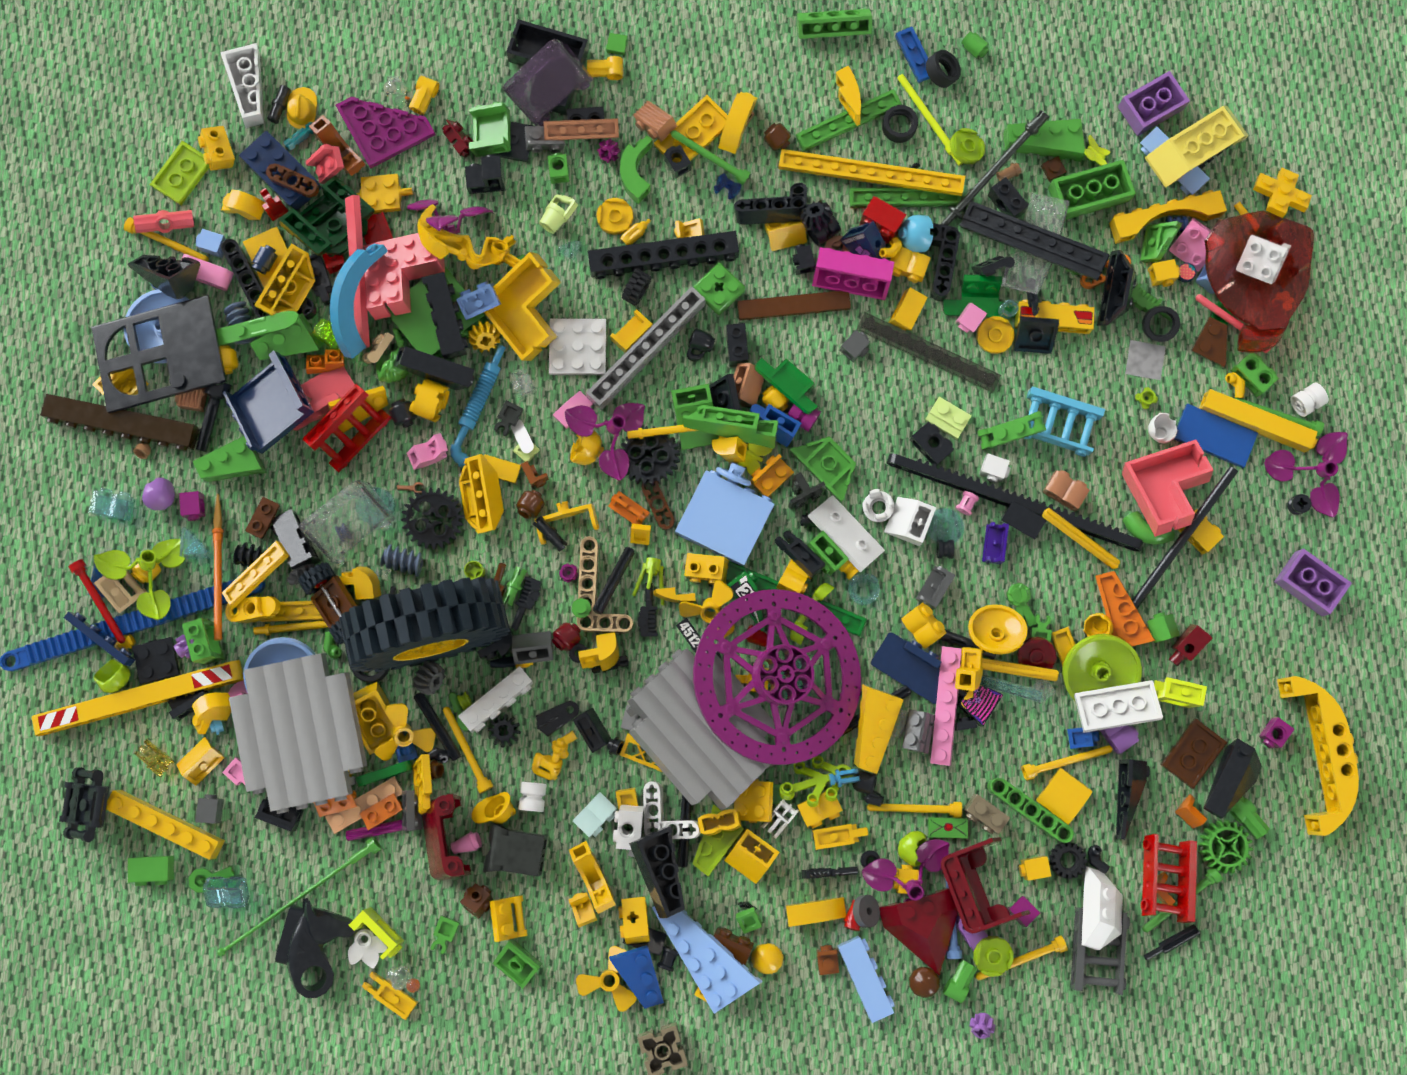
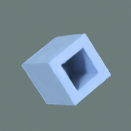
[196,229,226,258]

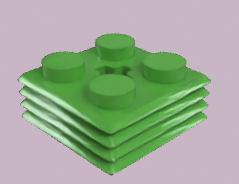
[694,263,745,315]

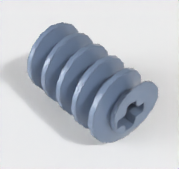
[224,301,256,344]
[380,544,424,577]

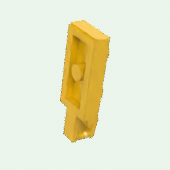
[812,824,868,850]

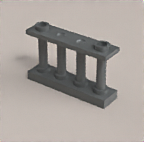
[1070,907,1130,995]

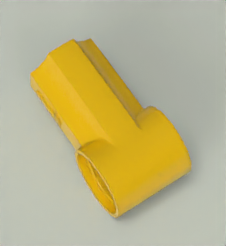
[587,56,623,80]
[409,75,440,115]

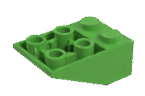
[671,384,719,450]

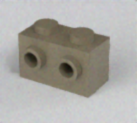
[963,794,1010,835]

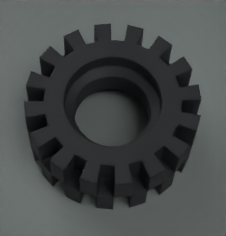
[622,269,652,306]
[1049,842,1087,879]

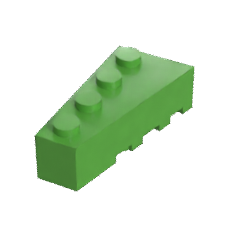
[1003,119,1085,162]

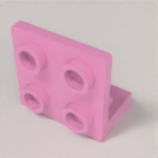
[1169,217,1224,272]

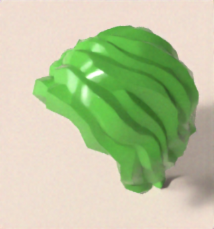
[376,328,409,383]

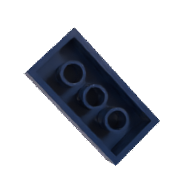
[239,131,322,211]

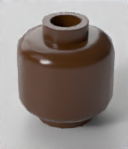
[764,122,791,151]
[516,490,545,519]

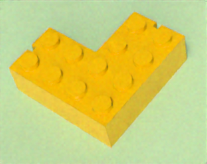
[484,252,561,361]

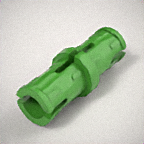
[502,566,527,607]

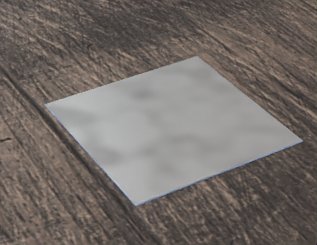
[1125,340,1166,380]

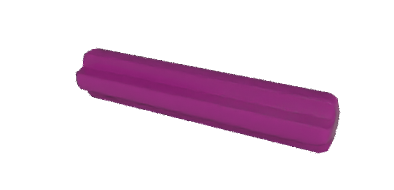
[345,820,402,841]

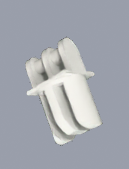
[761,799,799,839]

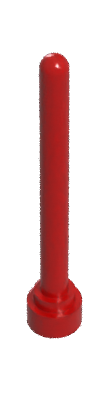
[68,559,126,644]

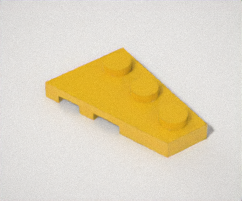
[328,386,388,433]

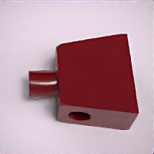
[1169,624,1213,667]

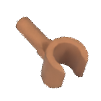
[397,482,424,494]

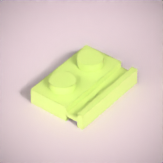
[924,397,972,440]

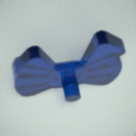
[714,173,742,200]

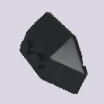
[1097,250,1136,326]

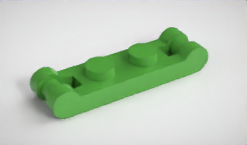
[977,411,1046,450]

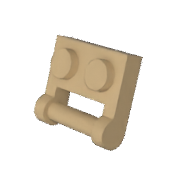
[362,332,394,364]
[93,571,147,614]

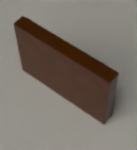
[1160,718,1228,789]

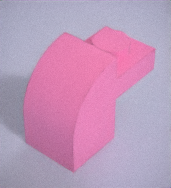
[407,433,448,470]

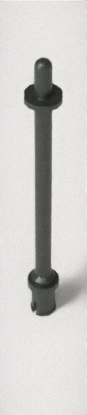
[941,110,1049,226]

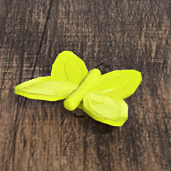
[1084,135,1110,166]
[737,443,773,475]

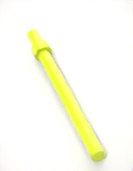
[897,74,963,166]

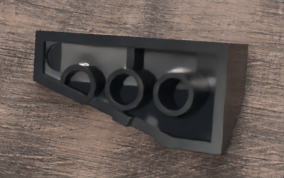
[1116,759,1150,840]

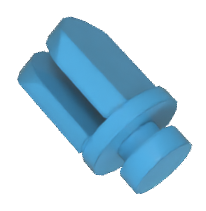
[829,769,860,788]

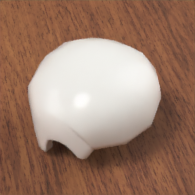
[1148,413,1177,444]

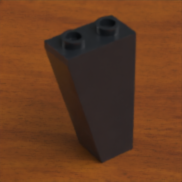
[394,346,474,390]

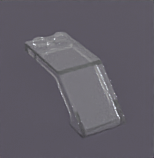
[1001,193,1070,294]

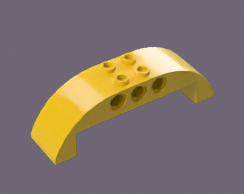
[1277,676,1359,836]

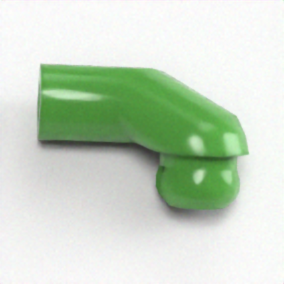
[323,632,342,659]

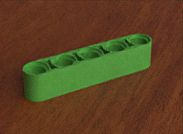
[987,778,1074,843]

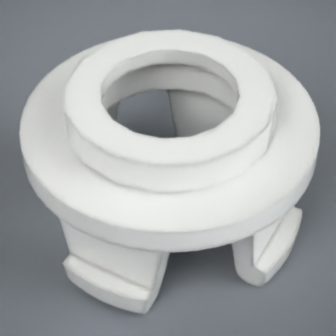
[862,489,895,522]

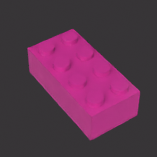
[812,247,894,300]

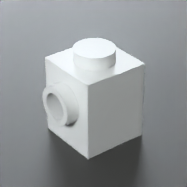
[979,454,1011,483]

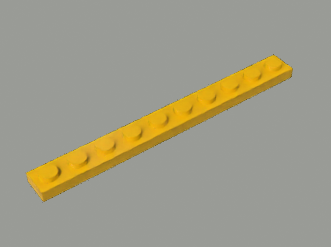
[778,149,965,196]

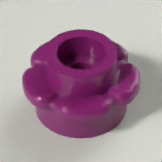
[559,564,578,582]

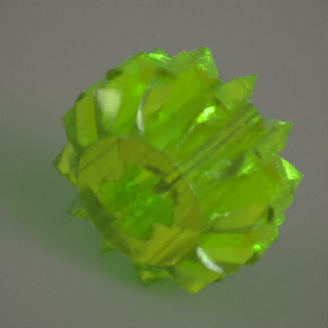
[313,319,339,349]

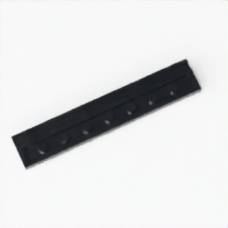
[959,201,1110,281]

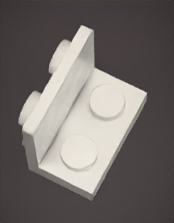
[1236,235,1291,284]

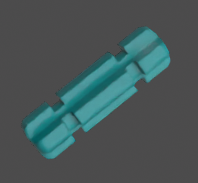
[283,122,314,151]

